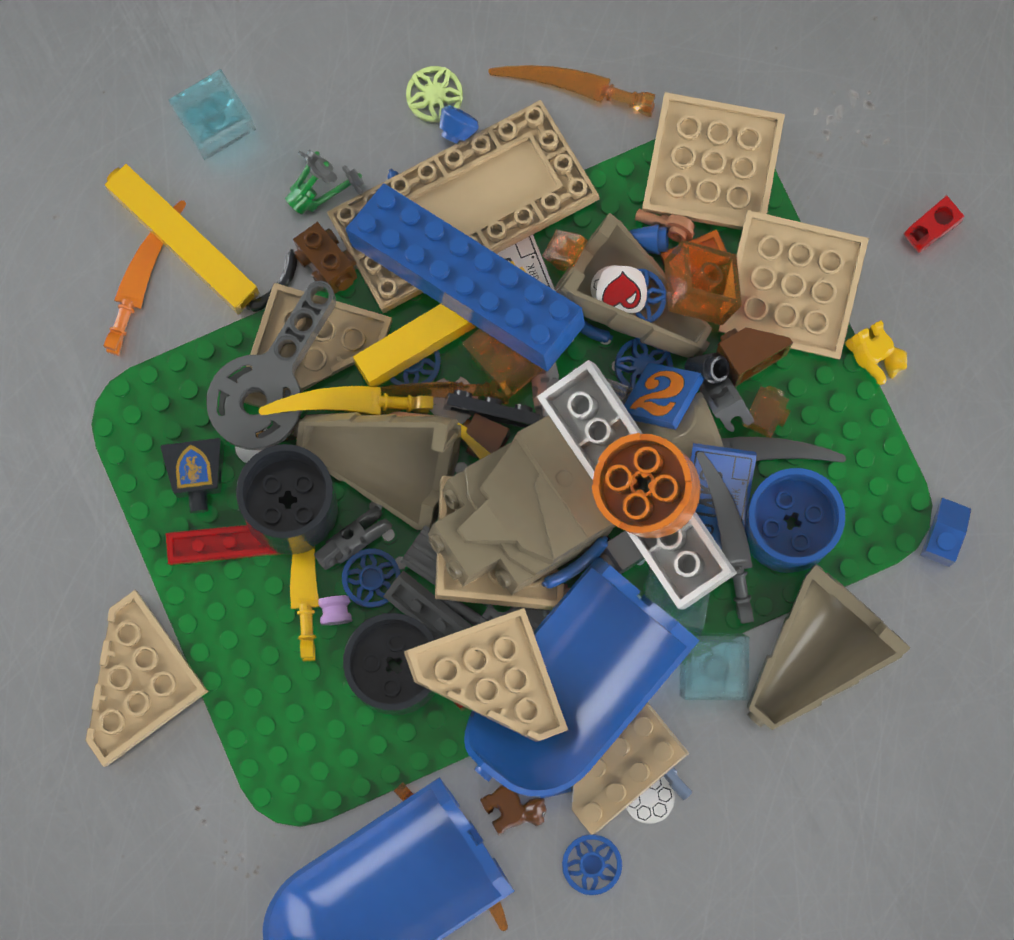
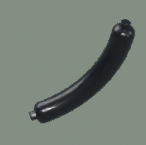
[247,249,297,312]

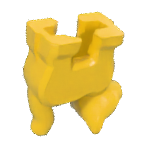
[845,320,907,385]

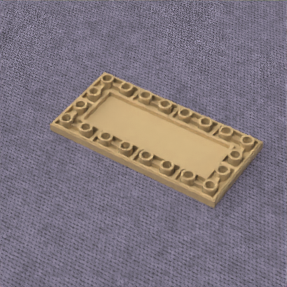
[327,100,599,313]

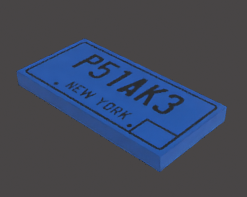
[690,443,757,550]

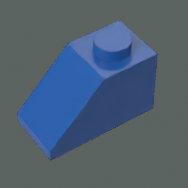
[920,497,971,567]

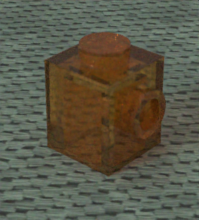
[743,386,791,438]

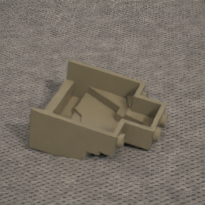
[428,415,615,595]

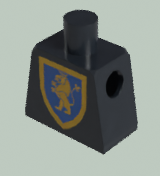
[161,438,224,513]

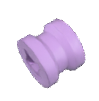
[318,595,352,625]

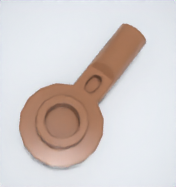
[635,209,695,243]

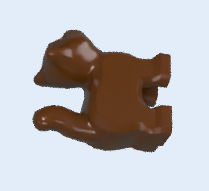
[480,785,547,836]

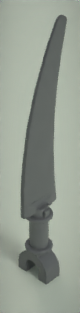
[721,437,846,463]
[697,452,754,624]

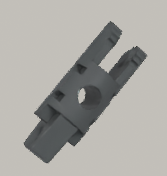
[314,505,392,570]

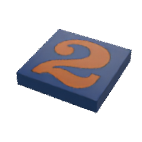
[624,362,704,430]

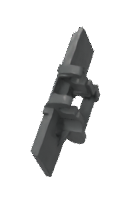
[400,525,551,632]

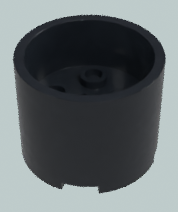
[236,444,338,555]
[343,613,436,715]

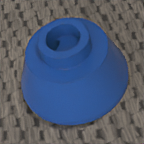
[439,105,479,144]

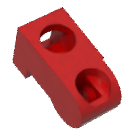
[903,195,964,253]

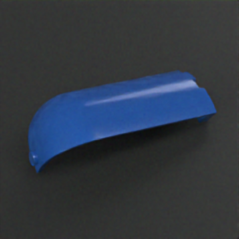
[464,556,700,797]
[262,777,515,940]

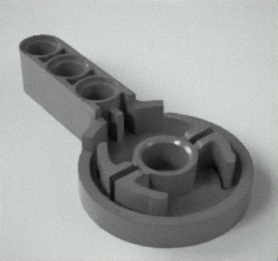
[207,281,336,450]

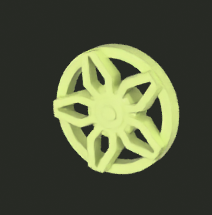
[406,66,463,123]

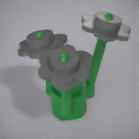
[285,150,364,215]

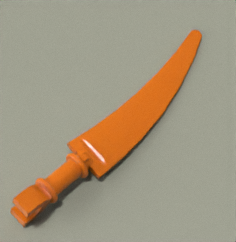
[103,200,186,356]

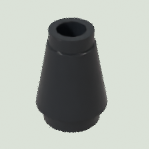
[684,353,730,384]

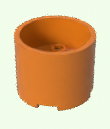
[592,433,701,538]

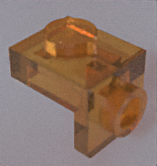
[542,229,588,271]

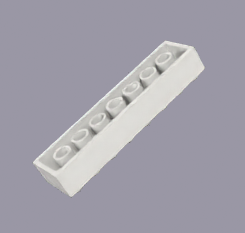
[537,360,737,609]

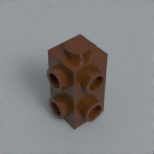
[293,222,357,294]

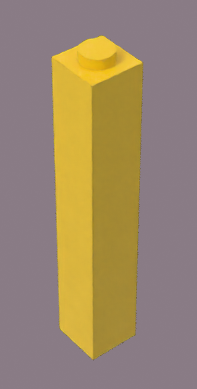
[104,164,260,315]
[353,261,526,387]

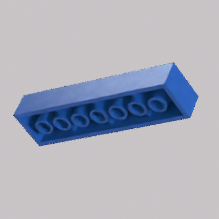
[345,183,585,372]

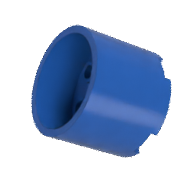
[744,468,845,573]

